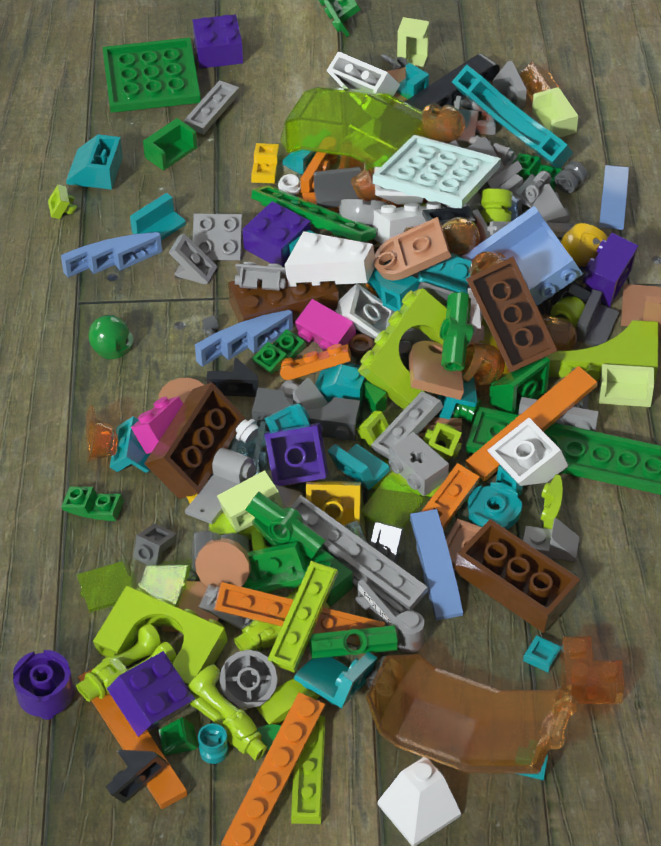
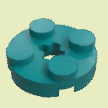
[468,482,522,530]

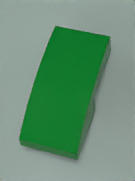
[511,153,562,189]
[252,329,306,374]
[61,487,124,521]

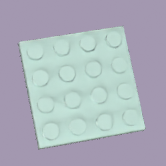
[373,135,501,209]

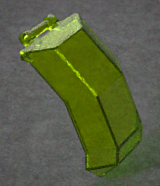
[280,87,442,168]

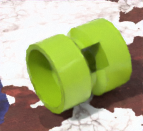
[480,189,513,227]

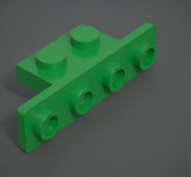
[319,0,361,37]
[241,542,333,593]

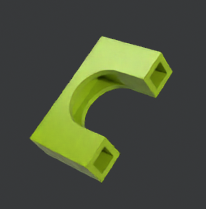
[358,288,447,409]
[93,586,228,690]

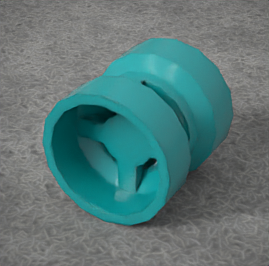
[198,723,228,764]

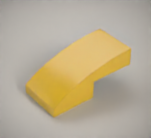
[251,143,279,184]

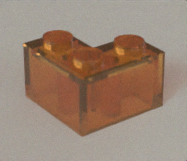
[560,636,625,704]

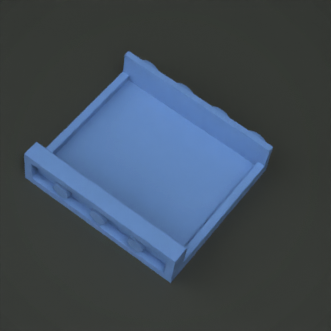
[462,206,583,306]

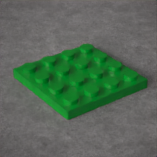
[102,37,201,113]

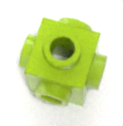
[423,422,462,462]

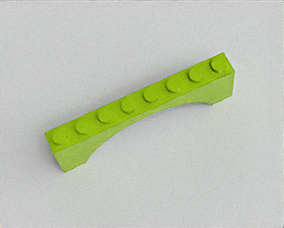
[462,316,658,384]

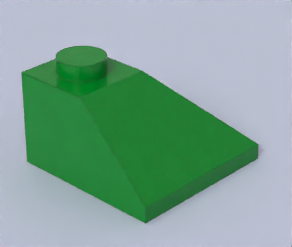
[489,357,550,415]

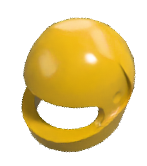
[561,223,608,267]

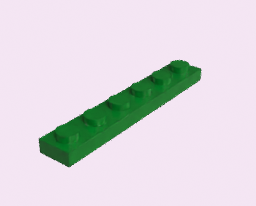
[251,185,377,243]

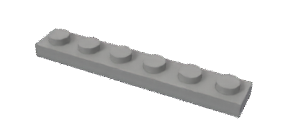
[289,495,428,611]

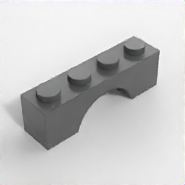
[252,387,360,441]

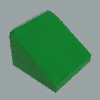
[364,381,387,414]
[159,717,199,756]

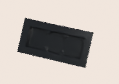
[551,281,591,305]

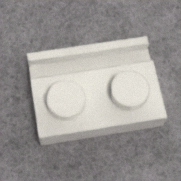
[467,288,484,351]

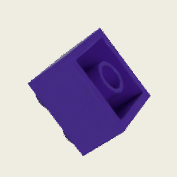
[192,14,243,69]
[243,201,311,267]
[582,233,638,308]
[264,423,329,486]
[107,651,195,737]

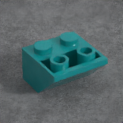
[66,134,123,190]

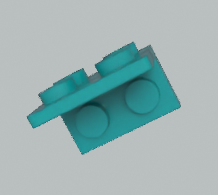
[418,253,475,294]
[294,652,377,708]

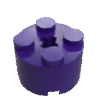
[13,650,74,720]

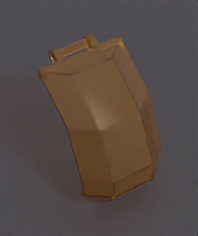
[365,654,579,774]

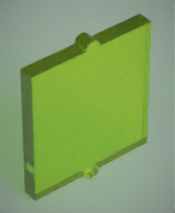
[360,477,423,527]
[77,561,132,613]
[138,565,191,607]

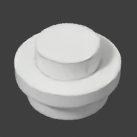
[278,174,301,195]
[236,419,260,444]

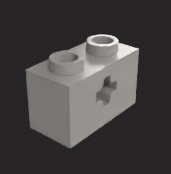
[389,432,449,496]

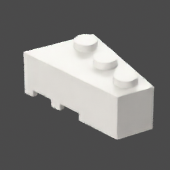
[327,51,400,120]
[373,202,445,244]
[285,231,375,287]

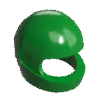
[88,315,133,359]

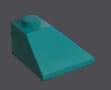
[315,362,370,408]

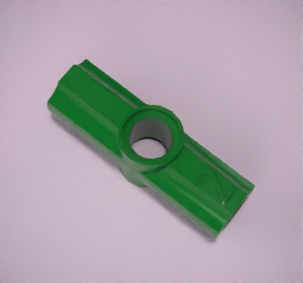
[440,292,473,372]
[245,491,326,559]
[309,625,397,659]

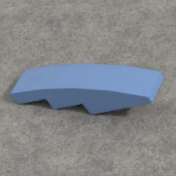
[599,165,629,230]
[61,232,162,278]
[195,310,293,367]
[410,509,463,621]

